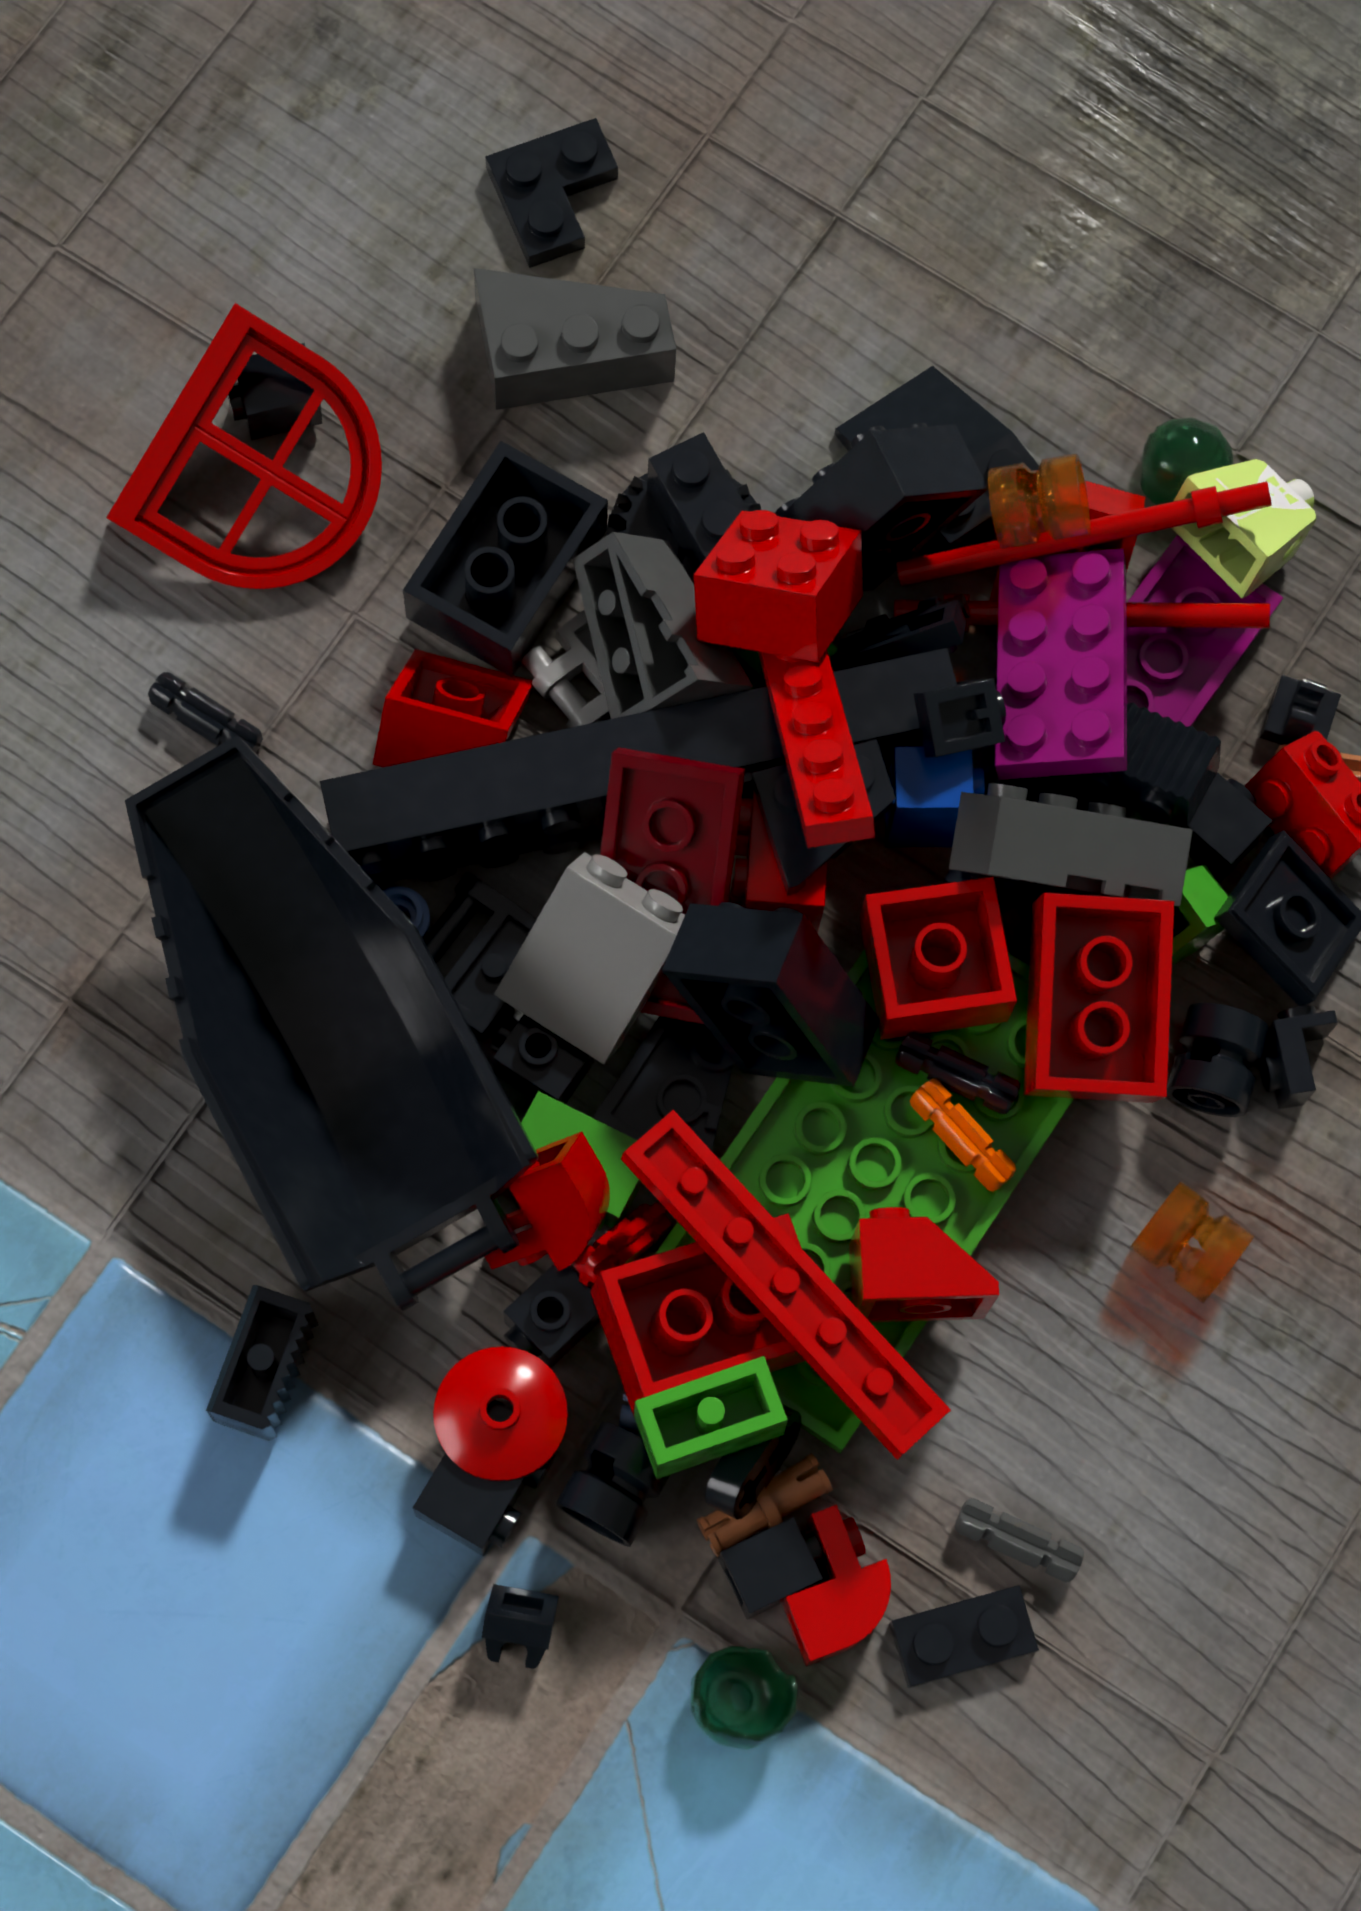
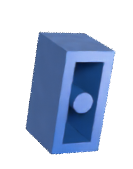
[885,747,985,847]

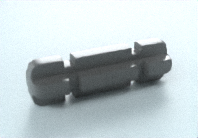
[955,1498,1084,1582]

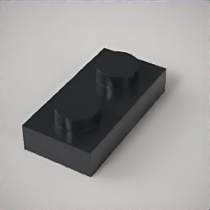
[889,1585,1039,1688]

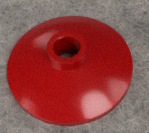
[433,1346,568,1482]

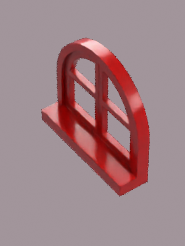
[106,303,382,589]

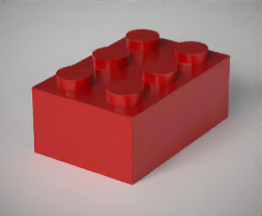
[1024,893,1174,1103]
[590,1213,806,1416]

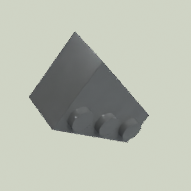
[474,268,676,410]
[573,532,753,719]
[949,783,1193,906]

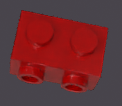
[1244,731,1361,879]

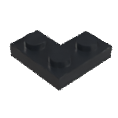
[485,118,618,268]

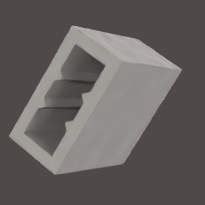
[494,852,685,1064]

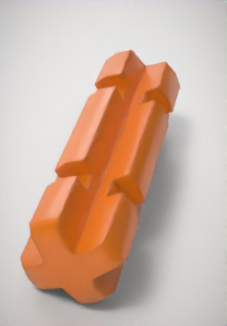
[910,1078,1016,1192]

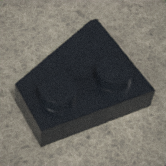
[751,739,896,896]

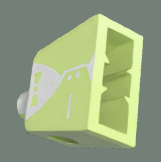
[1172,459,1317,598]

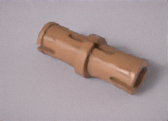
[696,1453,833,1558]

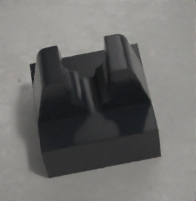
[1260,675,1341,745]
[482,1584,559,1669]

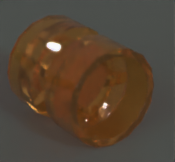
[988,453,1091,549]
[1130,1181,1254,1303]

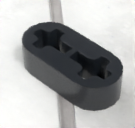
[705,1404,801,1520]

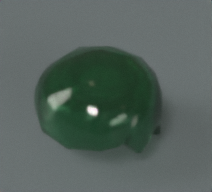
[1140,417,1233,505]
[691,1646,798,1750]

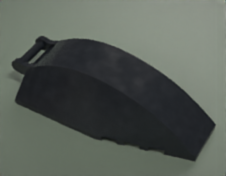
[125,735,540,1311]

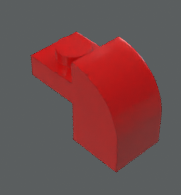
[485,1131,610,1271]
[782,1504,891,1667]

